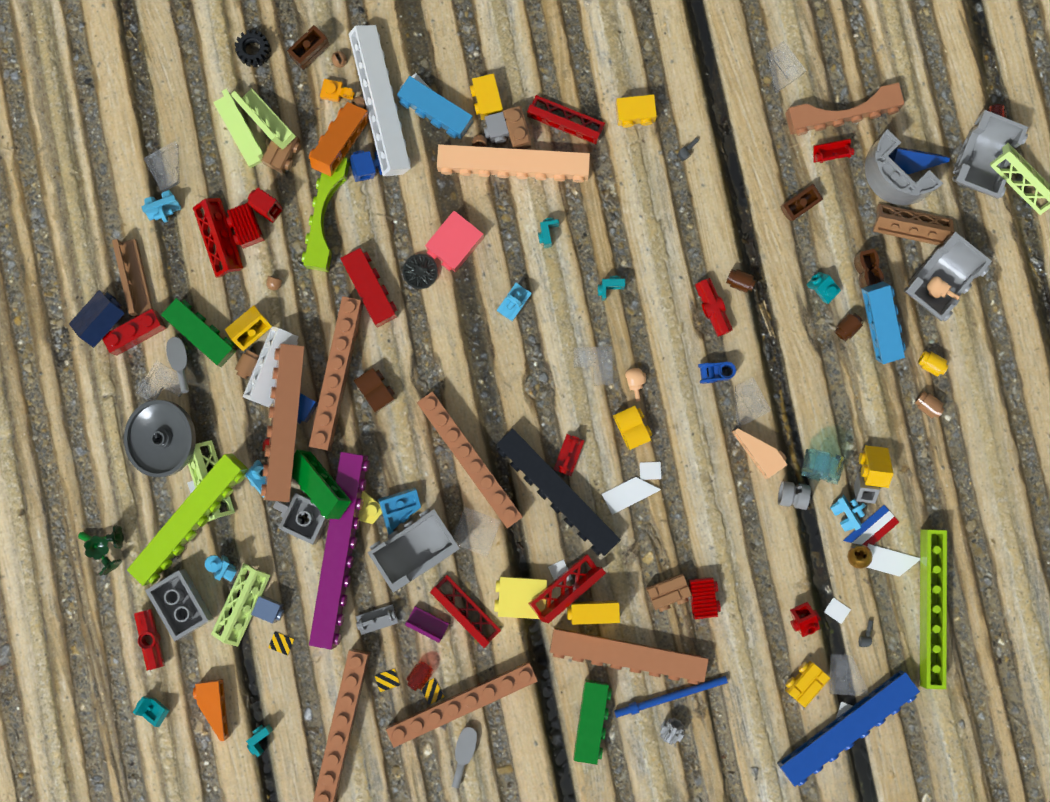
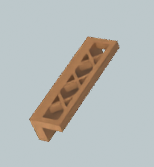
[873,204,954,246]
[112,239,153,317]

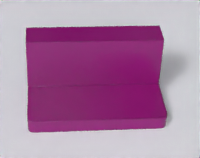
[405,606,450,643]

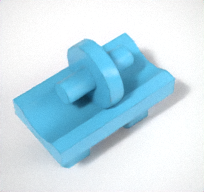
[141,190,182,223]
[497,283,532,322]
[245,460,266,498]
[830,495,866,532]
[205,555,237,581]

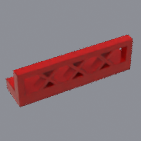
[527,95,605,145]
[193,198,243,278]
[528,554,606,624]
[430,575,501,648]

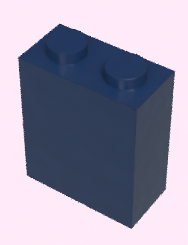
[69,290,124,348]

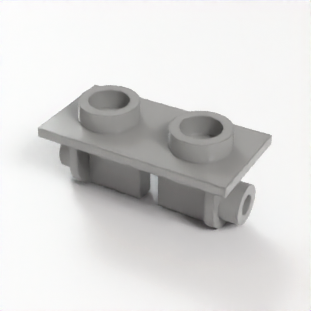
[356,604,398,635]

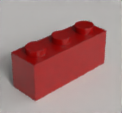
[102,309,167,356]

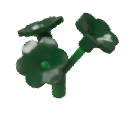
[78,525,124,576]

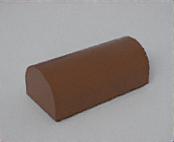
[780,184,823,221]

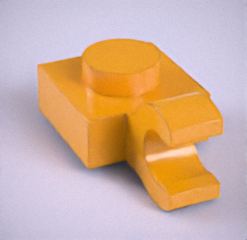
[320,79,355,102]

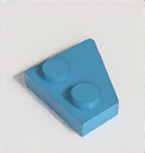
[378,488,421,535]

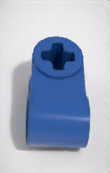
[698,362,736,384]

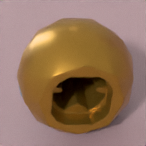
[847,544,873,569]

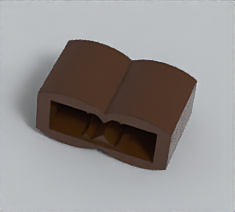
[854,249,884,288]
[354,368,396,413]

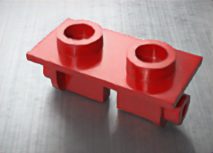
[813,139,854,163]
[553,434,584,476]

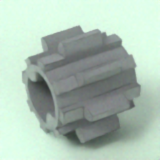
[660,718,685,745]

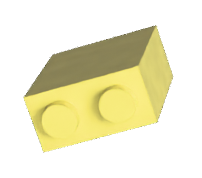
[494,576,547,619]

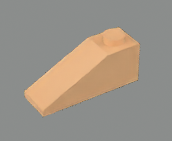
[732,429,788,479]

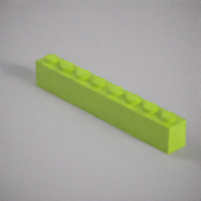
[127,453,248,586]
[920,529,947,689]

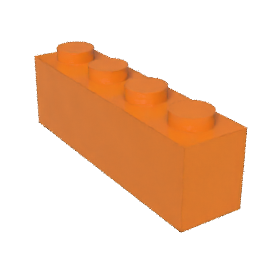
[309,102,368,177]

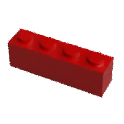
[340,248,398,328]

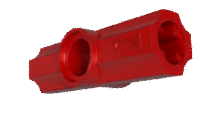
[695,278,733,337]
[134,609,165,671]

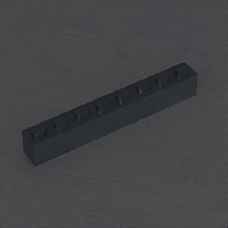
[496,428,621,556]

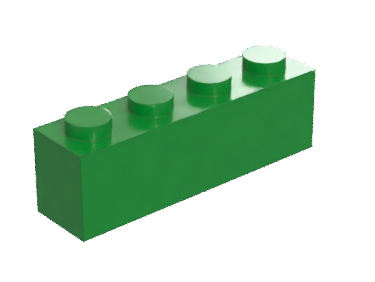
[161,298,236,368]
[292,450,352,519]
[573,680,612,765]

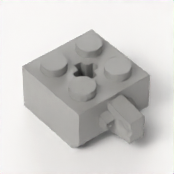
[273,493,328,545]

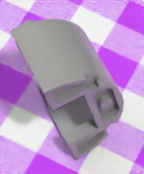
[952,110,1028,199]
[865,129,943,205]
[904,232,992,321]
[368,509,460,593]

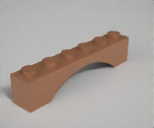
[785,83,905,136]

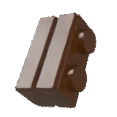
[287,25,330,70]

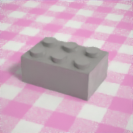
[145,569,214,641]

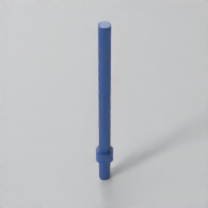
[614,676,728,718]

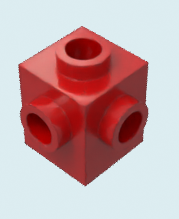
[790,602,820,637]

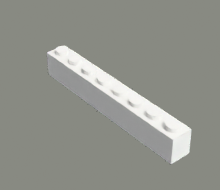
[349,25,411,176]

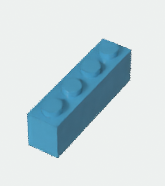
[397,76,473,139]
[861,282,906,364]

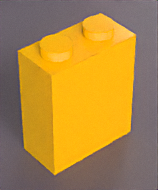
[567,600,620,625]

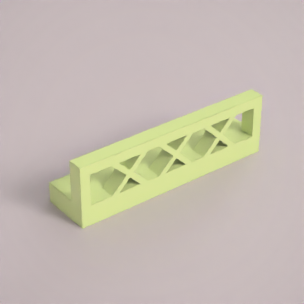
[231,88,296,150]
[213,89,264,168]
[990,143,1050,215]
[188,440,235,522]
[211,563,271,647]

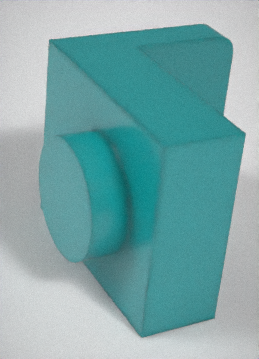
[538,218,559,248]
[807,272,841,304]
[598,276,625,301]
[133,696,170,727]
[246,724,273,757]

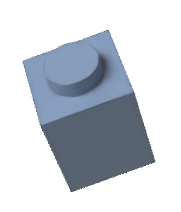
[251,595,284,624]

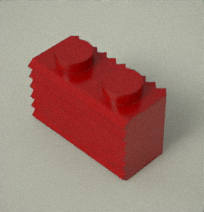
[247,188,283,223]
[226,203,265,249]
[688,577,721,619]

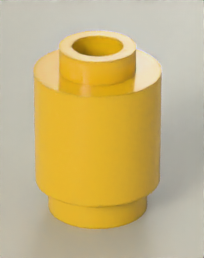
[917,350,949,377]

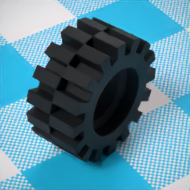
[235,30,271,68]

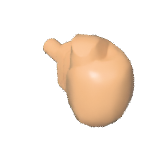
[927,276,960,300]
[625,368,646,402]

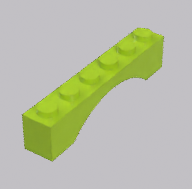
[302,158,350,272]

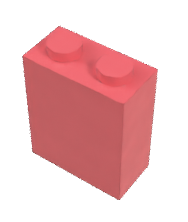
[425,211,484,273]

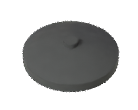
[124,400,196,477]

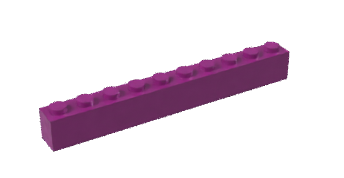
[309,452,370,650]

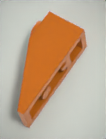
[193,679,229,741]

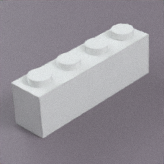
[243,326,298,407]

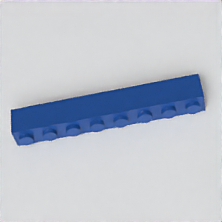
[777,670,920,787]

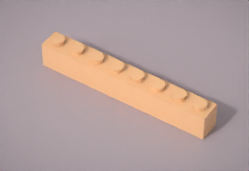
[437,144,590,183]

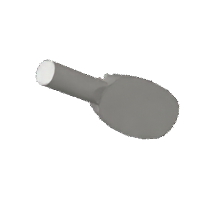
[166,337,189,393]
[452,727,477,788]

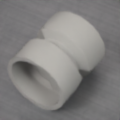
[778,481,811,510]

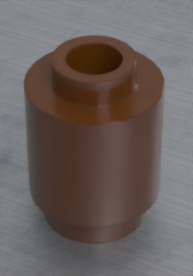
[726,269,756,293]
[834,313,863,342]

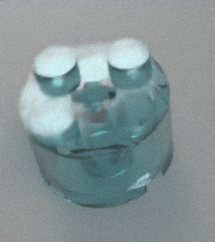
[801,449,845,485]

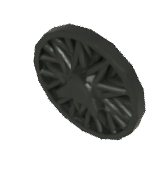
[402,254,438,289]

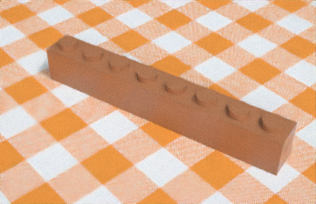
[309,296,364,452]
[261,344,304,502]
[417,392,523,528]
[549,628,708,685]
[313,648,371,802]
[386,661,538,748]

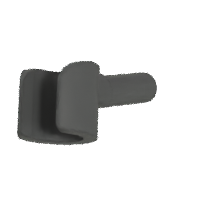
[678,138,699,161]
[858,620,873,647]

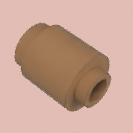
[235,350,259,380]
[914,391,945,419]

